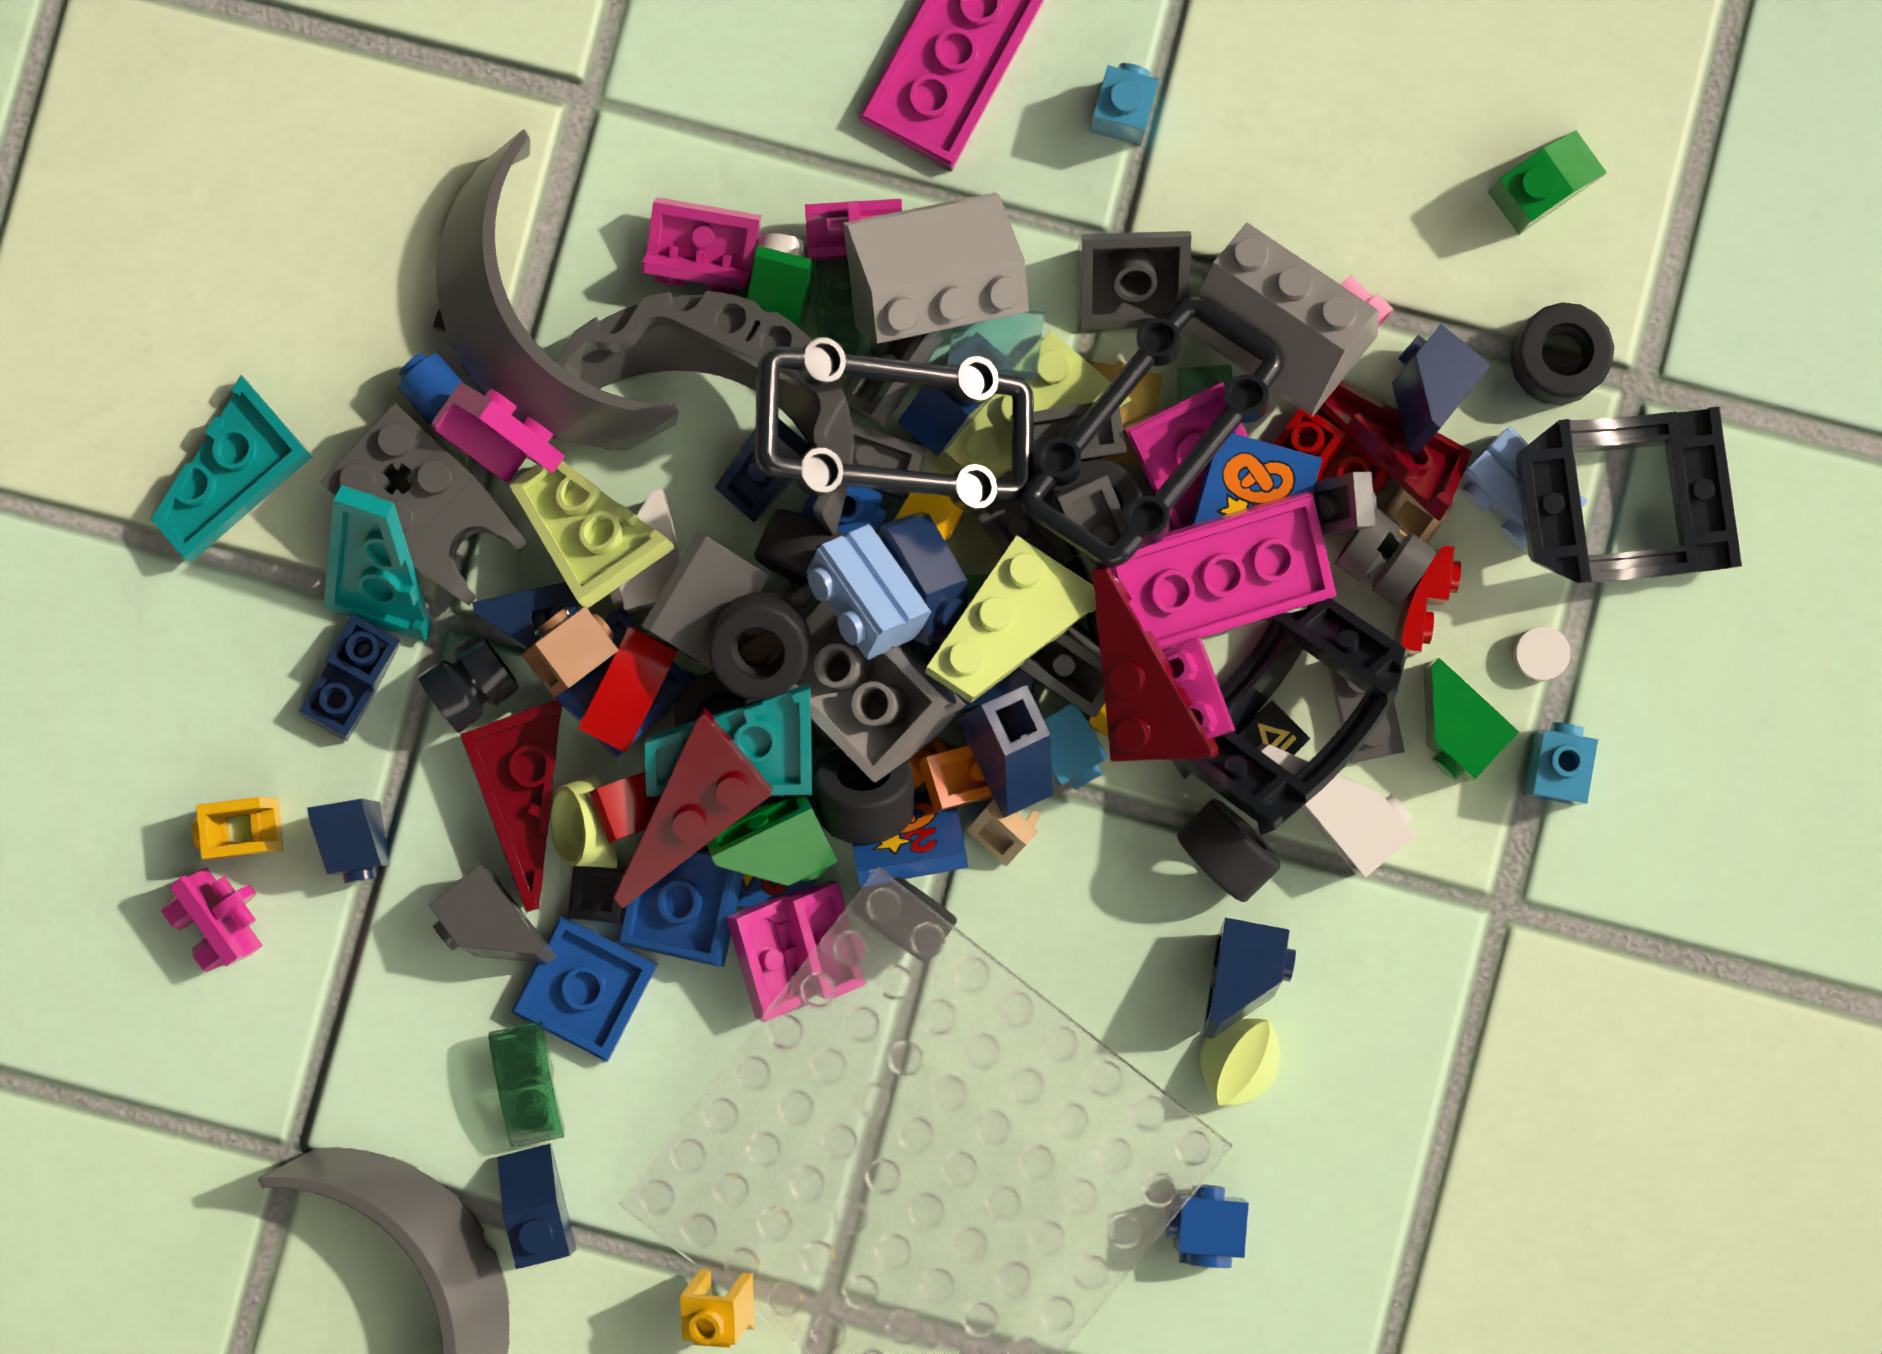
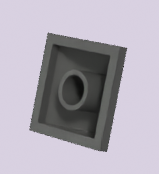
[1078,231,1191,330]
[642,531,770,669]

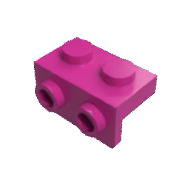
[641,197,762,294]
[431,382,565,482]

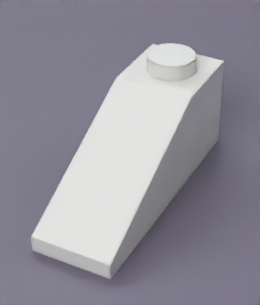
[1257,744,1415,877]

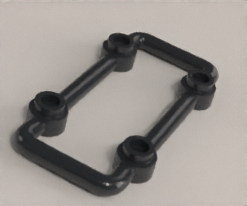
[1021,297,1284,567]
[755,338,1034,512]

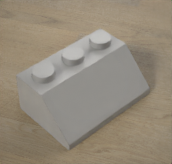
[843,192,1029,344]
[1184,222,1378,417]
[765,601,966,782]

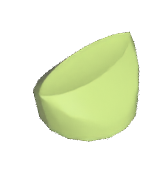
[550,774,617,868]
[1199,1018,1280,1107]

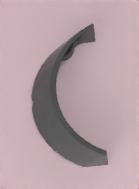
[437,129,679,450]
[556,291,854,535]
[257,1147,510,1354]

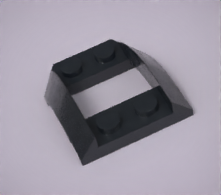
[1516,406,1742,584]
[1171,598,1407,835]

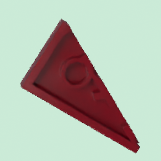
[1320,380,1473,521]
[1092,567,1219,762]
[460,700,562,914]
[614,708,773,908]

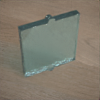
[948,310,1045,381]

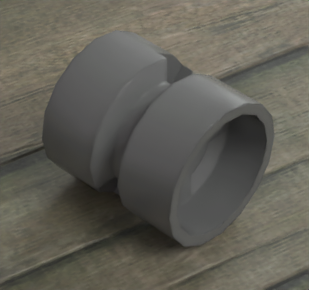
[1334,507,1438,607]

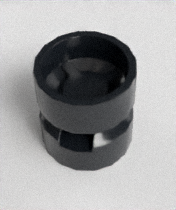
[417,632,521,733]

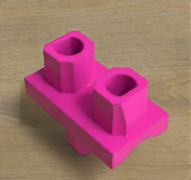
[805,199,902,261]
[1163,638,1235,739]
[161,867,263,972]

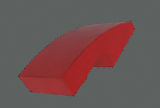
[1274,408,1391,497]
[1394,545,1461,656]
[578,625,677,753]
[589,771,660,843]

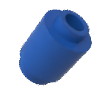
[397,353,466,426]

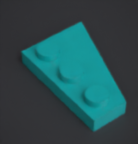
[151,375,313,563]
[323,485,432,642]
[645,683,812,796]

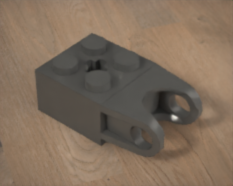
[320,403,528,606]

